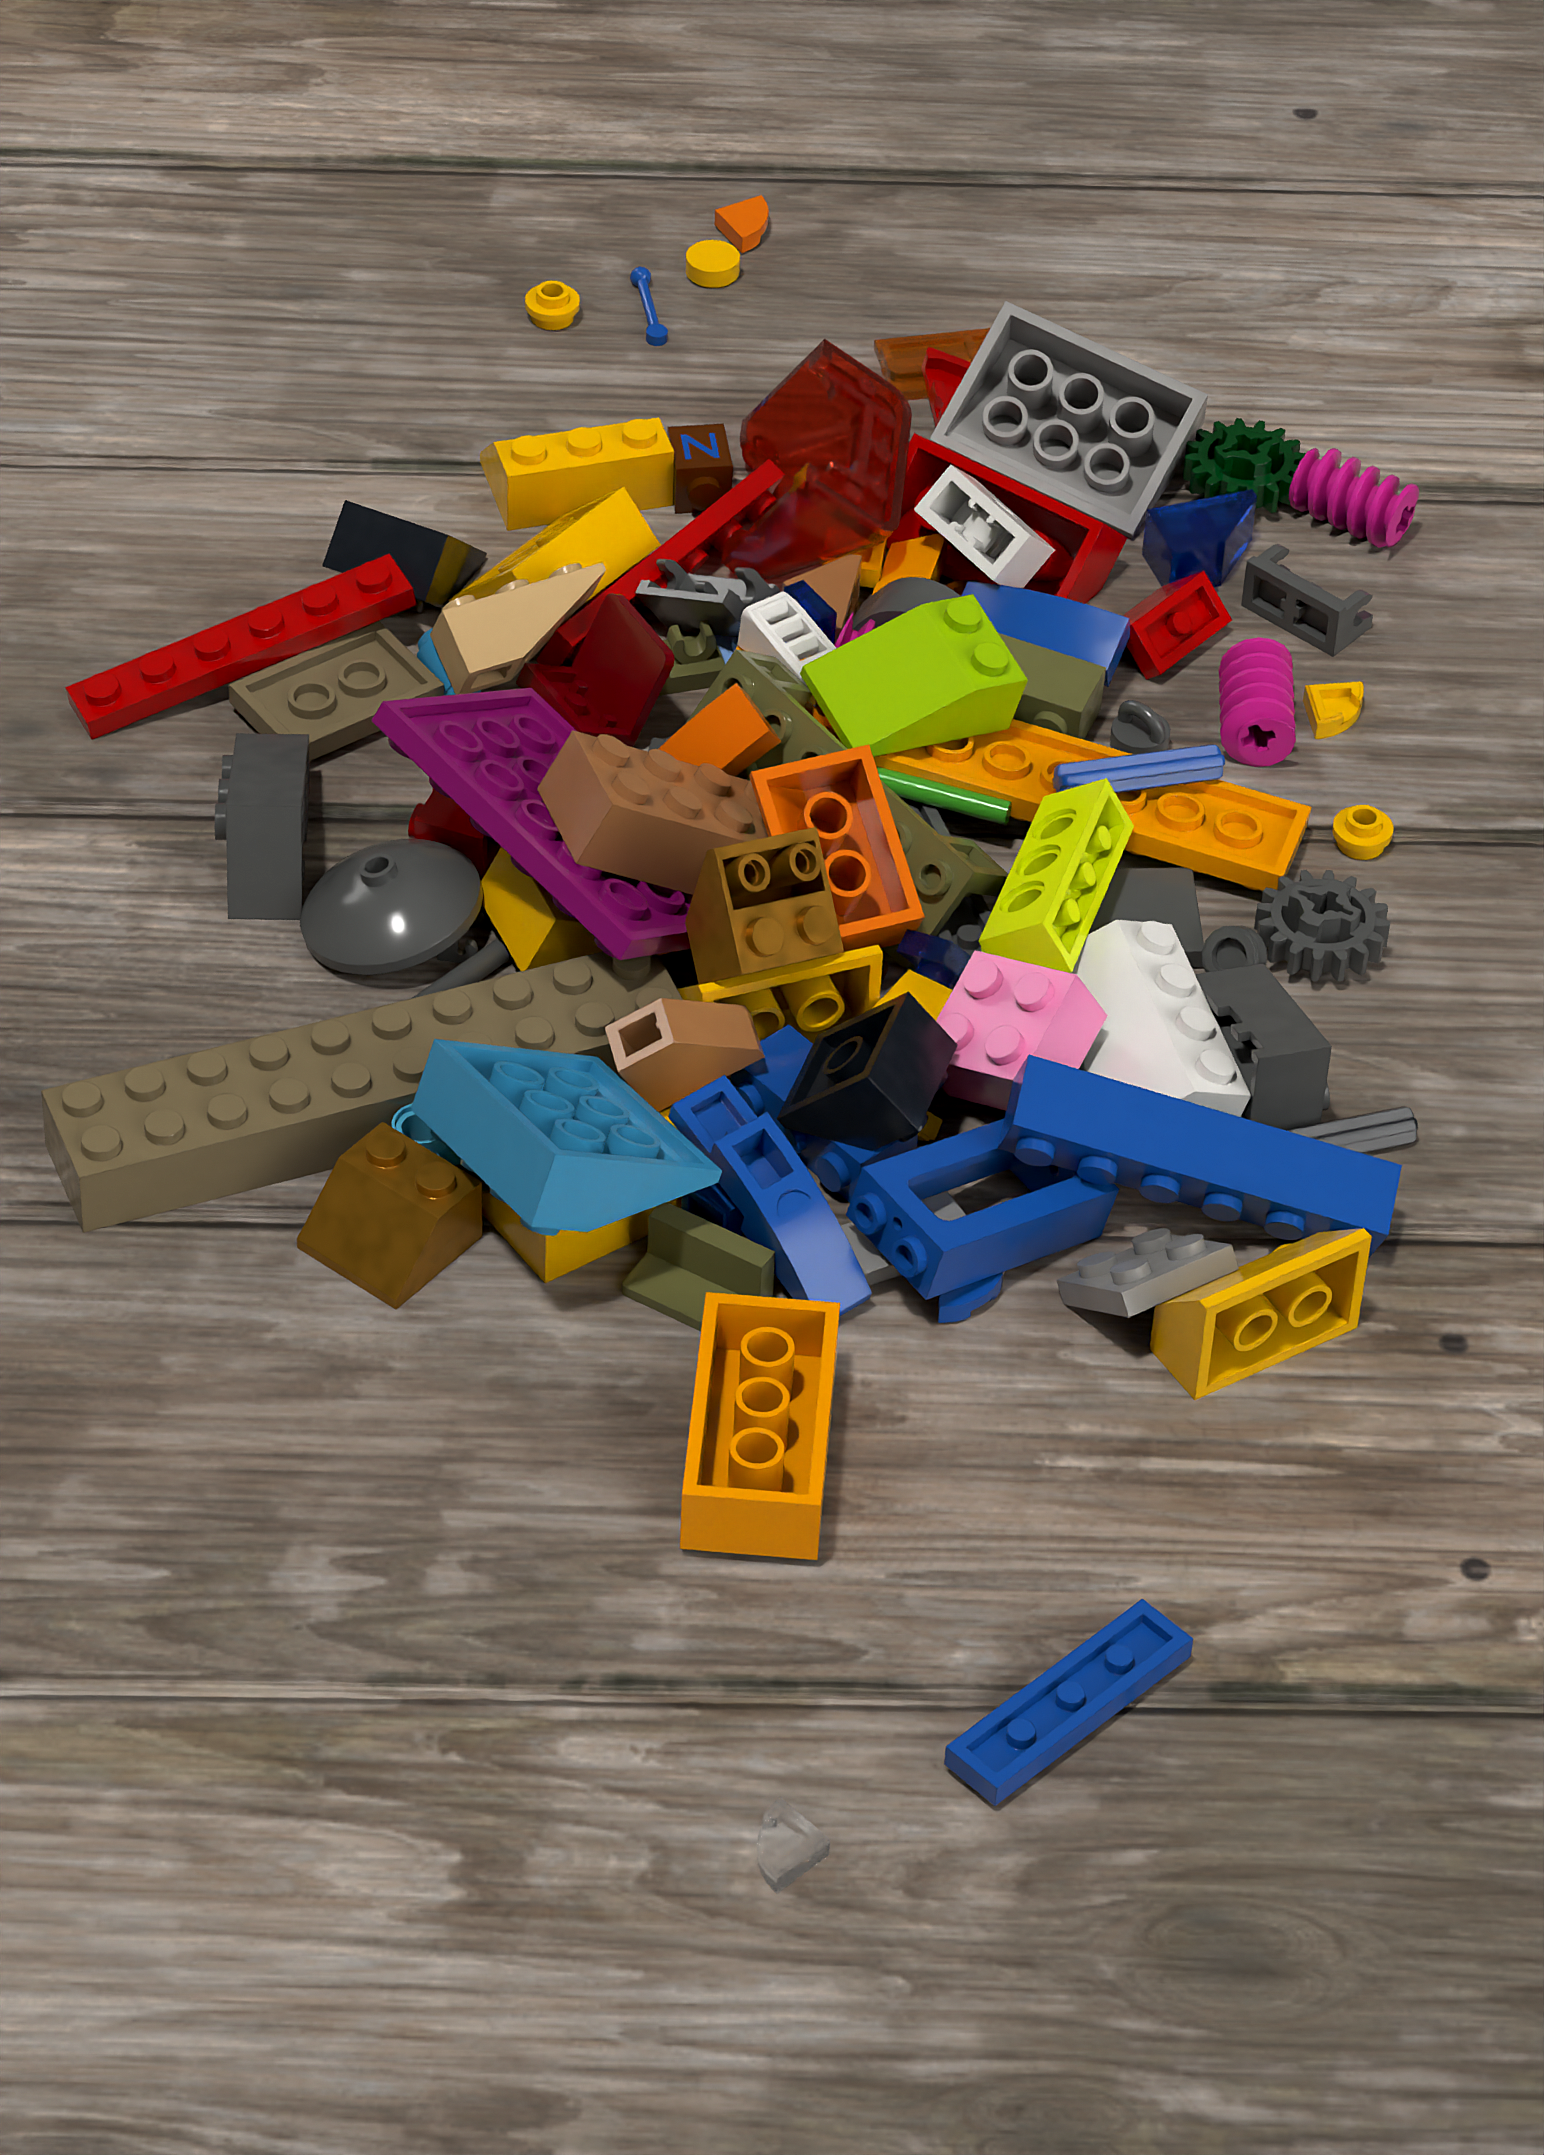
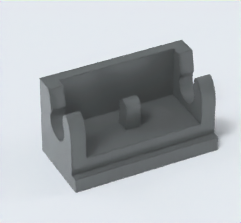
[1241,544,1373,657]
[635,559,780,637]

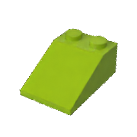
[800,594,1028,757]

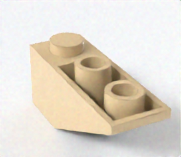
[430,562,606,694]

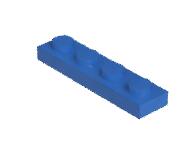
[944,1599,1193,1806]

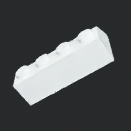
[1070,920,1251,1117]

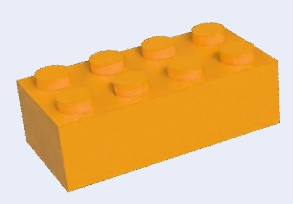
[680,1292,840,1560]

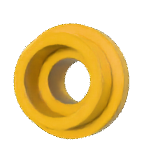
[525,280,580,330]
[1332,805,1394,860]

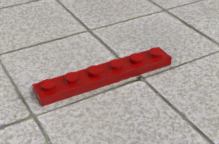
[536,459,785,666]
[65,553,417,740]

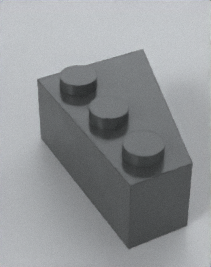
[215,733,310,920]
[1195,963,1332,1130]

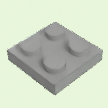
[1056,1228,1239,1317]

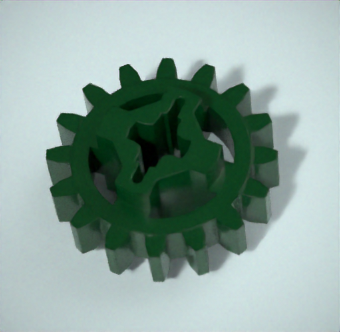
[1183,418,1306,516]

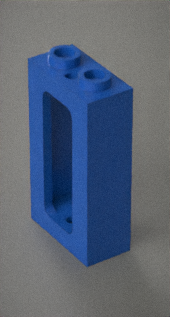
[846,1119,1119,1300]

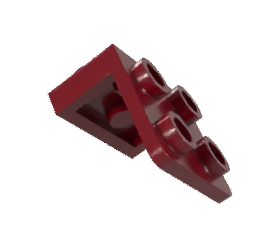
[516,593,675,747]

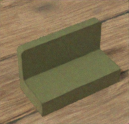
[622,1202,775,1331]

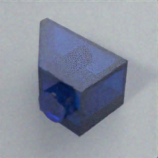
[1142,489,1257,587]

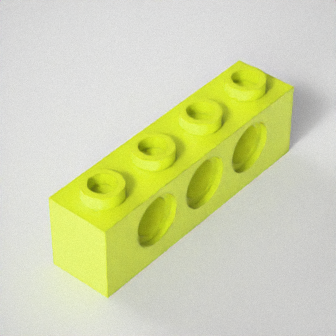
[979,778,1134,973]

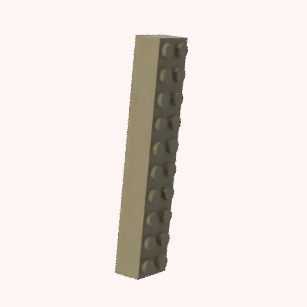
[41,951,683,1233]

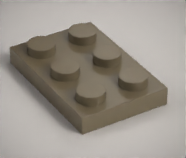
[229,621,444,761]

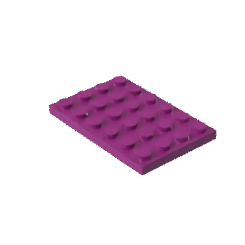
[371,688,693,960]

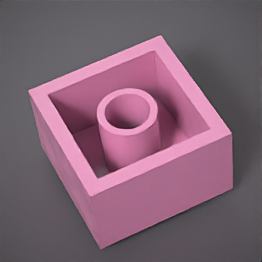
[936,950,1108,1111]

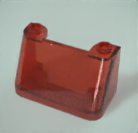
[721,339,912,582]

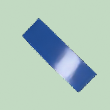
[962,581,1130,687]

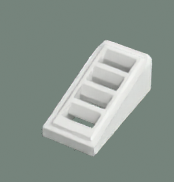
[737,591,836,707]

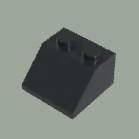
[322,500,487,614]
[777,991,958,1151]

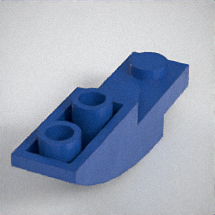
[668,1075,872,1317]

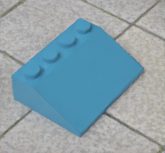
[411,1039,722,1236]

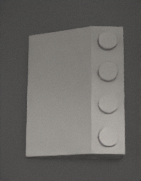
[929,301,1208,539]

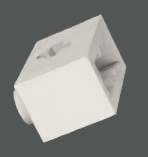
[914,464,1055,588]

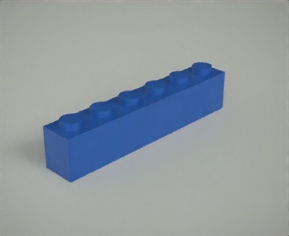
[998,1054,1402,1258]

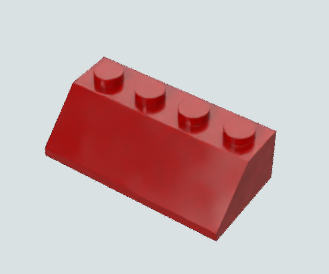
[865,433,1127,604]

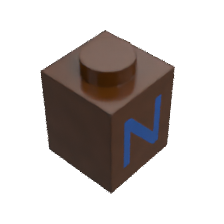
[667,423,733,514]

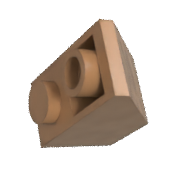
[605,998,765,1112]

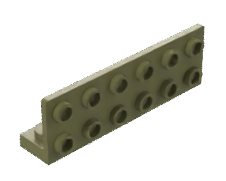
[685,649,1008,968]

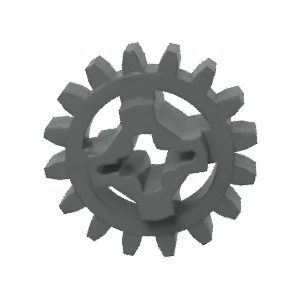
[1254,870,1391,981]

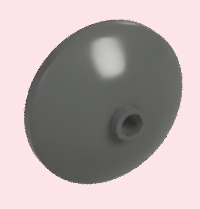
[300,839,483,975]

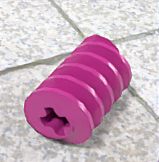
[1288,448,1419,548]
[1218,637,1296,767]

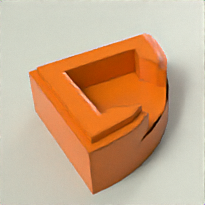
[714,195,769,253]

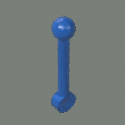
[630,266,668,346]

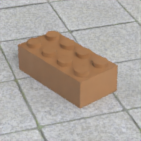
[537,730,768,895]

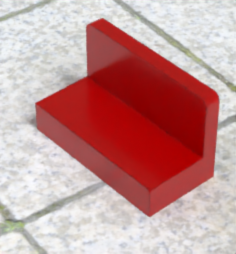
[1122,570,1232,680]

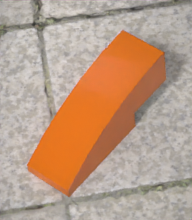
[659,683,782,776]

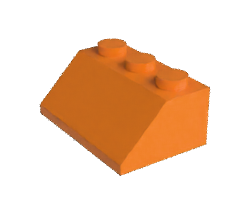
[749,744,925,951]

